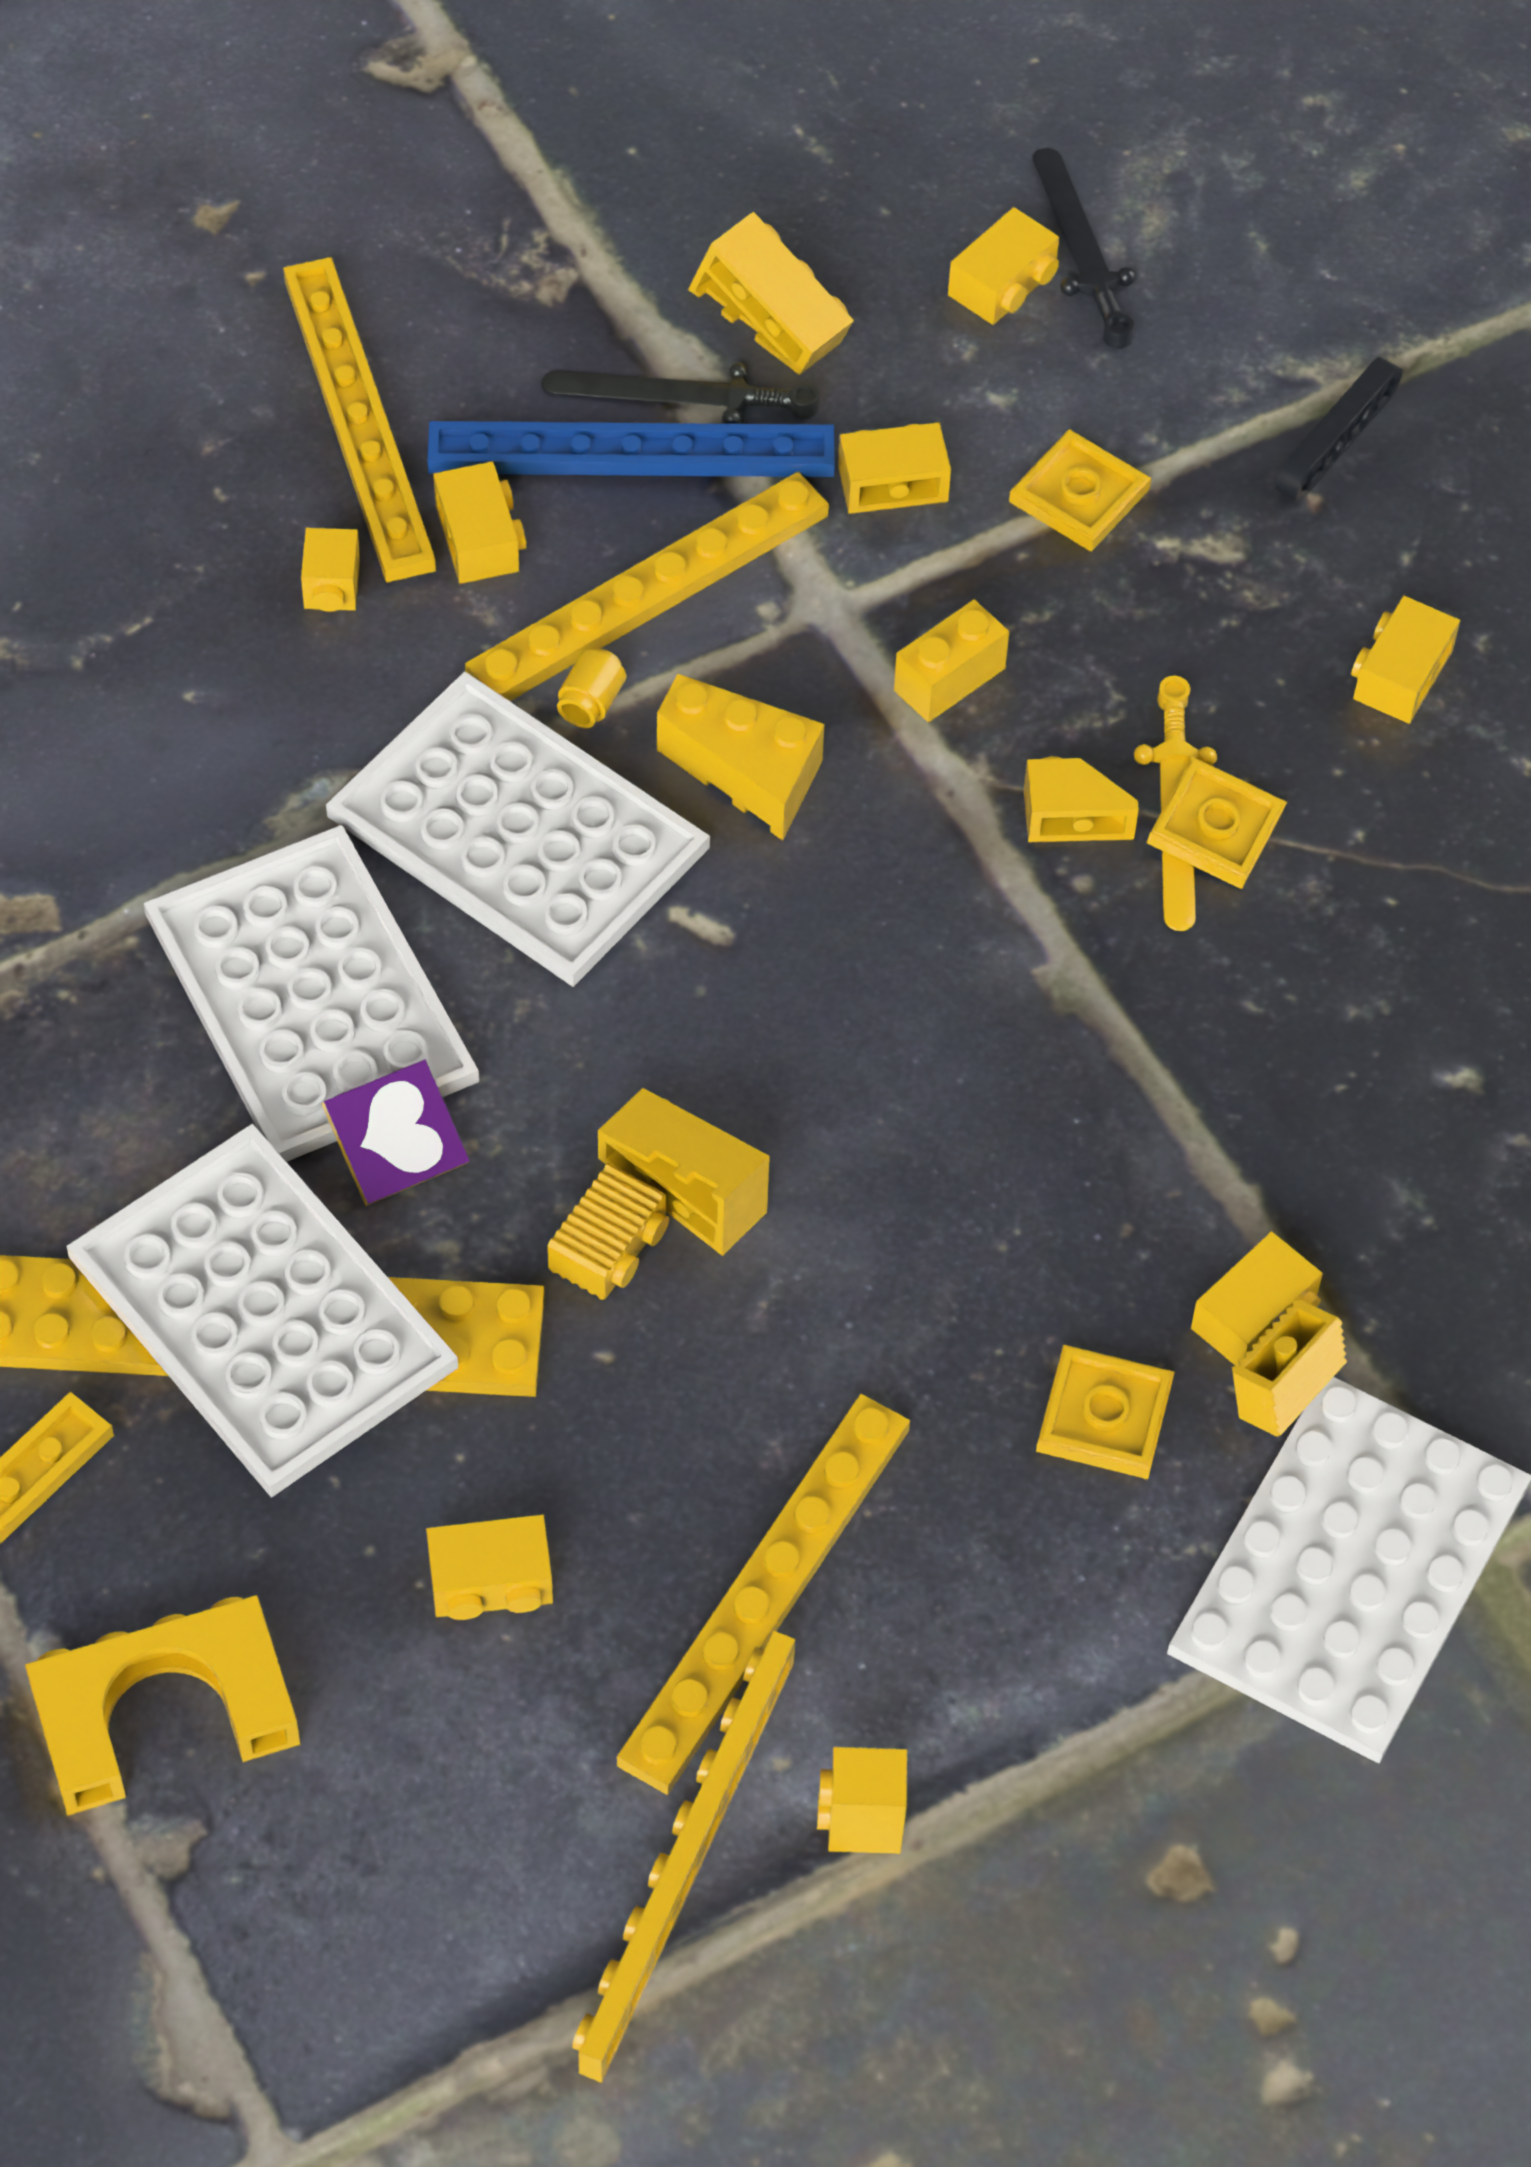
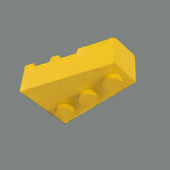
[688,212,854,375]
[657,673,825,841]
[598,1088,770,1256]

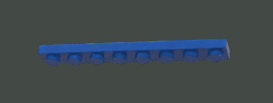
[428,421,835,477]

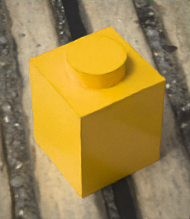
[301,528,360,612]

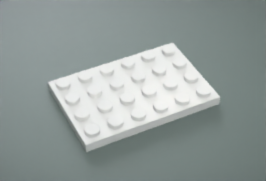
[326,671,710,987]
[144,825,479,1162]
[67,1124,458,1498]
[1167,1377,1531,1764]

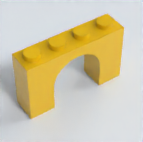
[25,1595,300,1816]

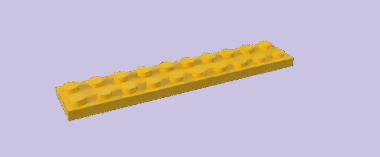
[0,1255,545,1397]

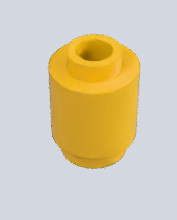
[557,649,627,728]

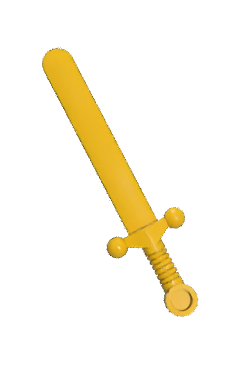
[1133,676,1217,931]

